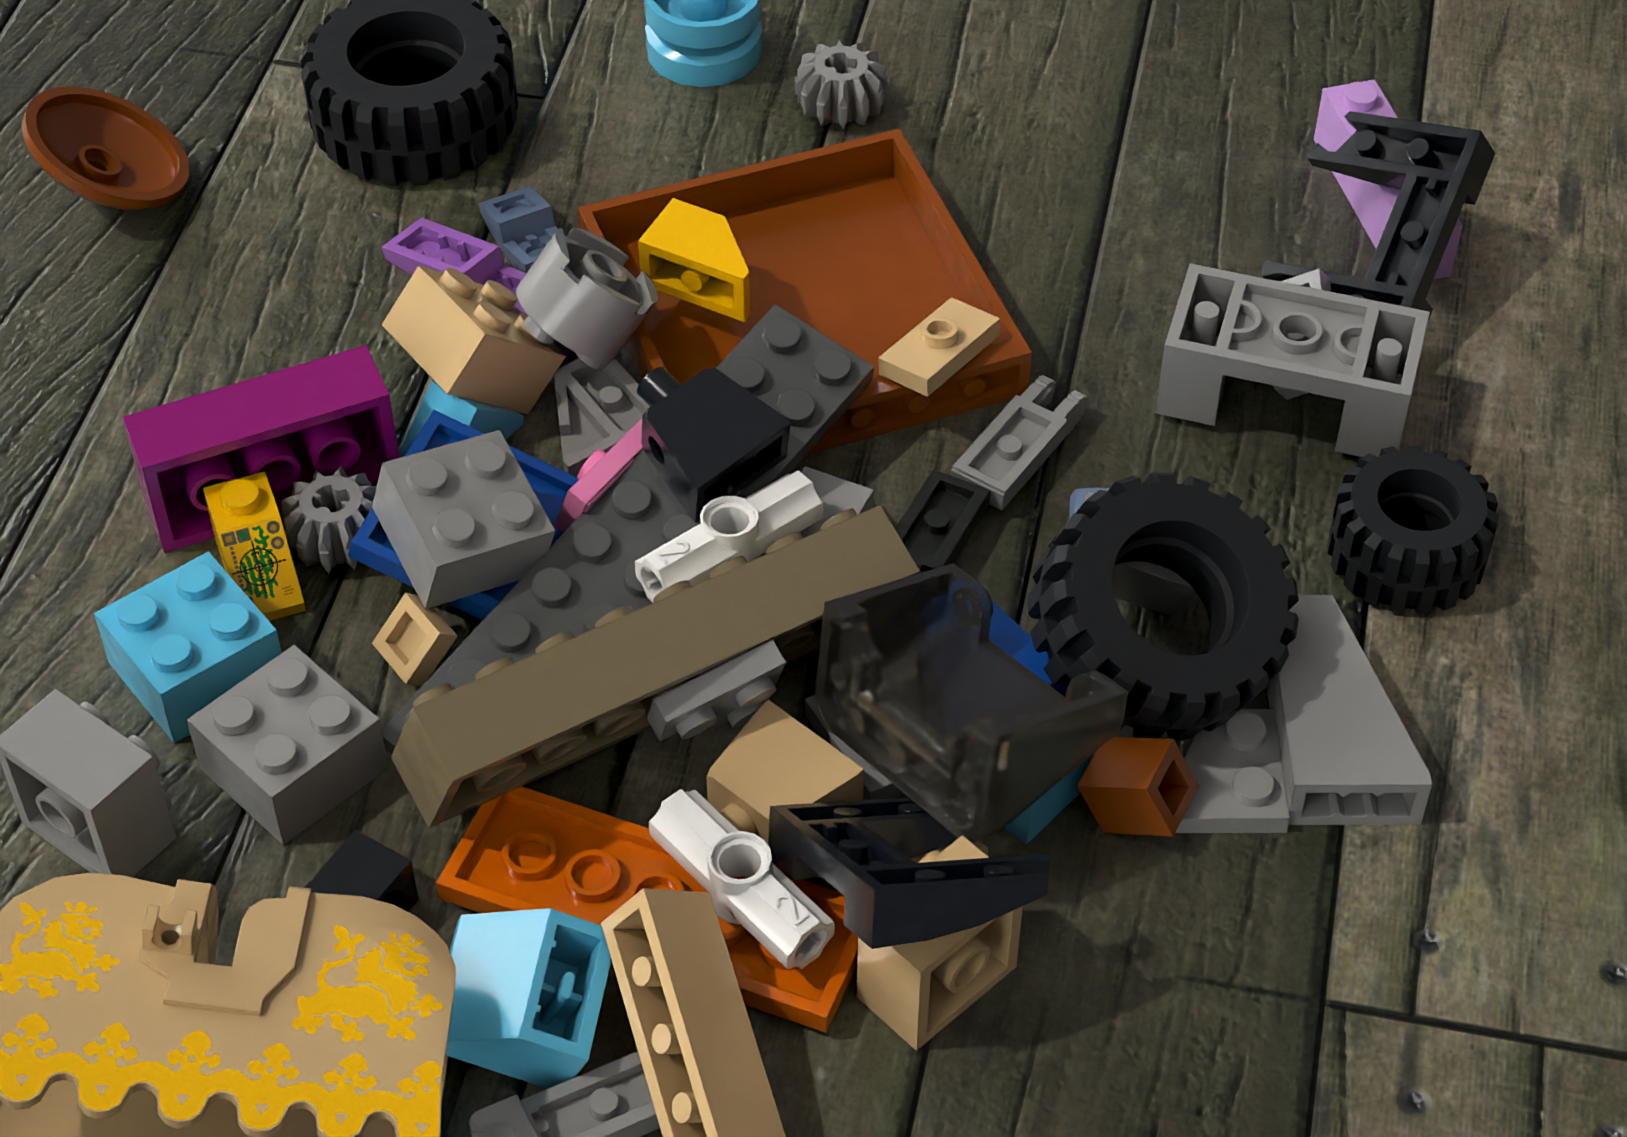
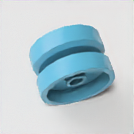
[644,0,763,87]

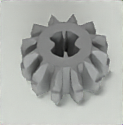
[795,40,887,129]
[280,466,377,574]

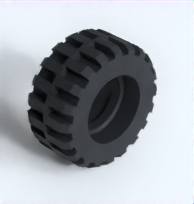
[301,0,518,186]
[1028,473,1299,741]

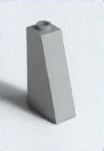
[1267,593,1432,825]

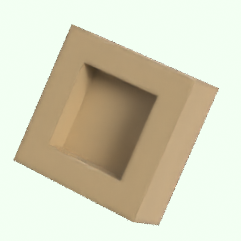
[372,593,458,686]

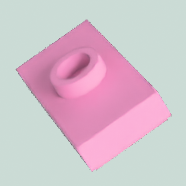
[555,419,643,532]

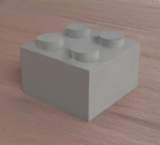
[372,430,555,609]
[187,645,389,846]
[0,689,177,878]

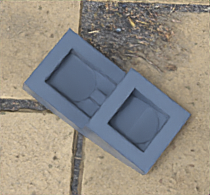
[478,186,565,273]

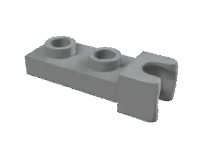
[469,1051,660,1137]

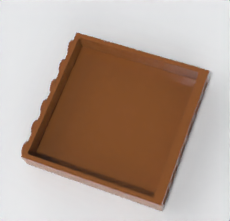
[578,129,1032,454]

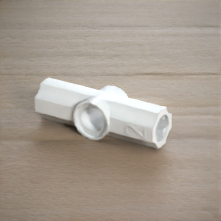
[635,470,824,603]
[649,789,835,969]

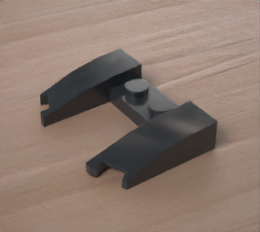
[1262,111,1495,321]
[768,796,1050,949]

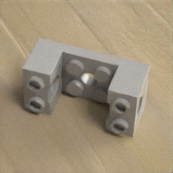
[1155,263,1430,457]

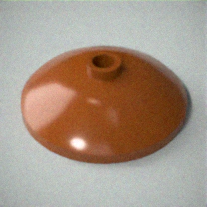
[21,87,190,210]

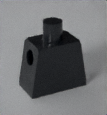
[637,367,791,522]

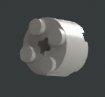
[516,227,658,370]

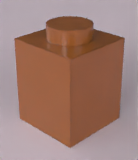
[1077,737,1199,837]

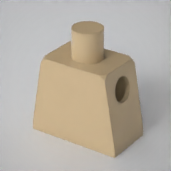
[706,700,864,845]

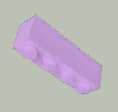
[1314,79,1463,280]

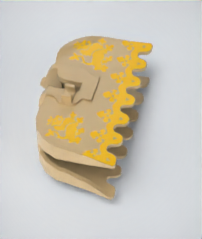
[0,873,456,1137]

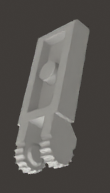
[950,375,1088,510]

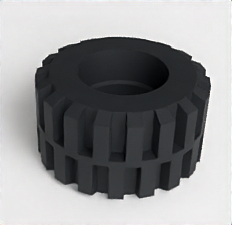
[1327,446,1499,615]

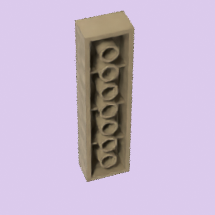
[391,505,920,828]

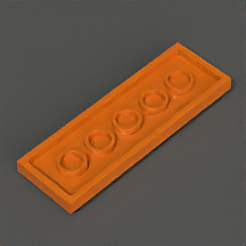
[436,786,858,1033]

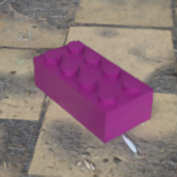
[122,345,400,553]

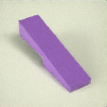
[381,217,574,359]

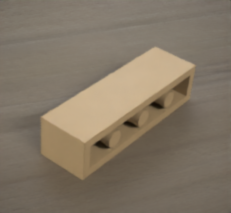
[601,888,786,1137]

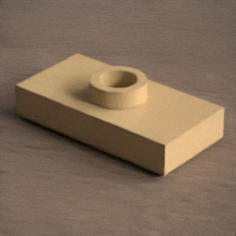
[878,297,1000,397]

